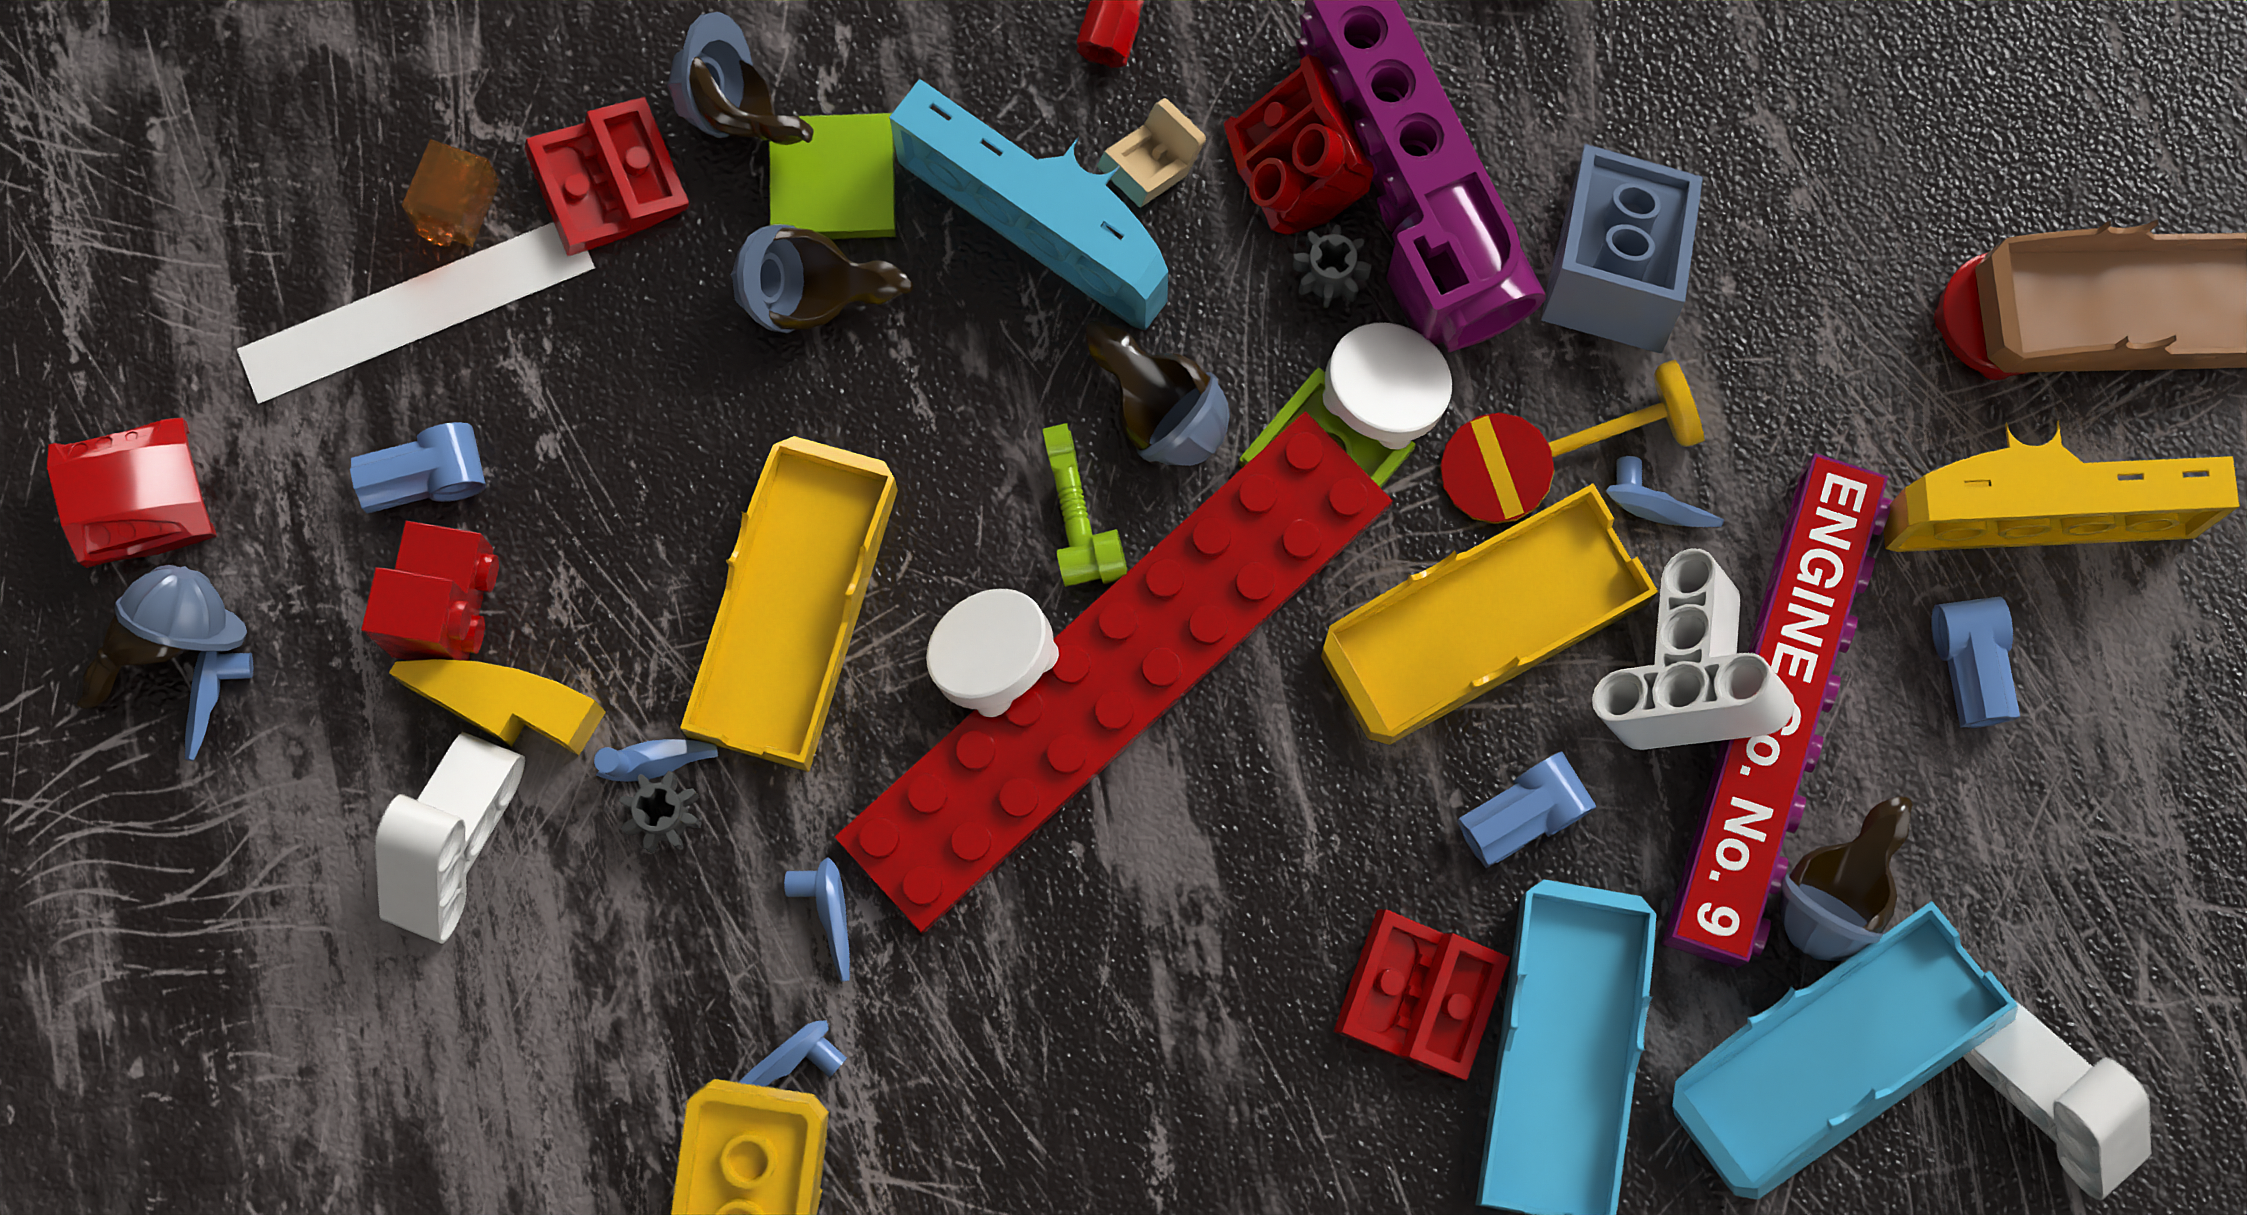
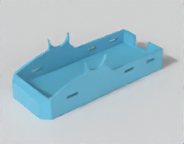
[889,79,1168,330]
[1476,880,1656,1215]
[1672,901,2018,1200]

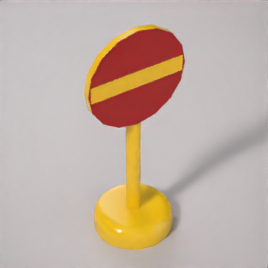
[1441,359,1705,524]

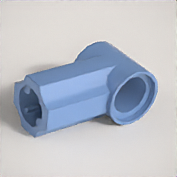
[350,422,486,514]
[1931,596,2020,728]
[1457,751,1597,868]

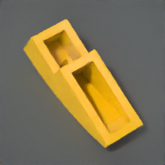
[389,659,606,756]

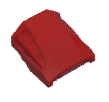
[1223,54,1375,235]
[47,418,217,568]

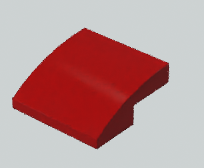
[524,97,689,256]
[1333,909,1510,1080]

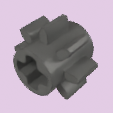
[1292,225,1371,308]
[619,771,702,853]

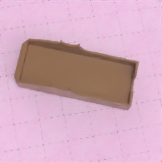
[1975,219,2247,373]

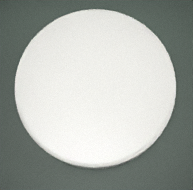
[1323,323,1452,449]
[926,589,1059,717]

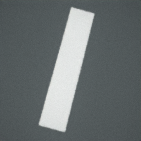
[237,222,595,404]

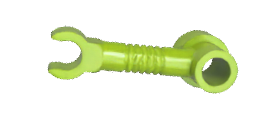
[1043,423,1128,587]

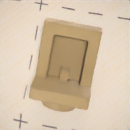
[1097,98,1206,208]

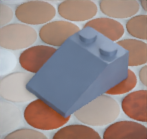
[1541,144,1703,354]

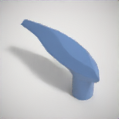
[1606,456,1724,527]
[185,651,253,761]
[594,739,718,782]
[784,857,849,982]
[739,1020,847,1087]

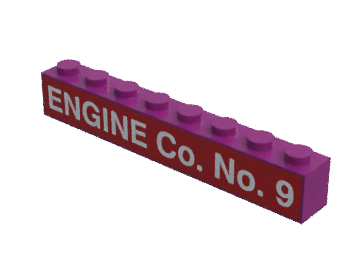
[1661,453,1892,969]

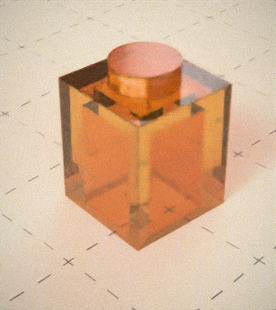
[401,139,500,246]

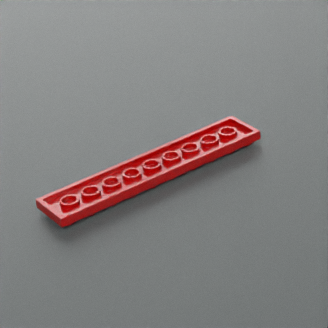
[835,411,1393,934]

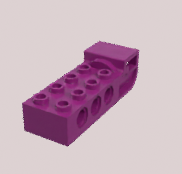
[1296,0,1546,352]

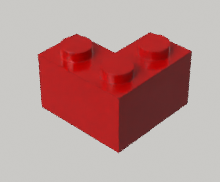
[361,521,499,661]

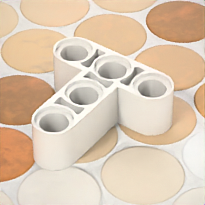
[1592,548,1795,750]
[375,732,525,944]
[1963,1001,2151,1200]

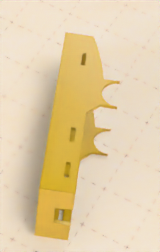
[1883,420,2240,552]
[680,436,898,772]
[1321,483,1658,745]
[671,1079,829,1215]

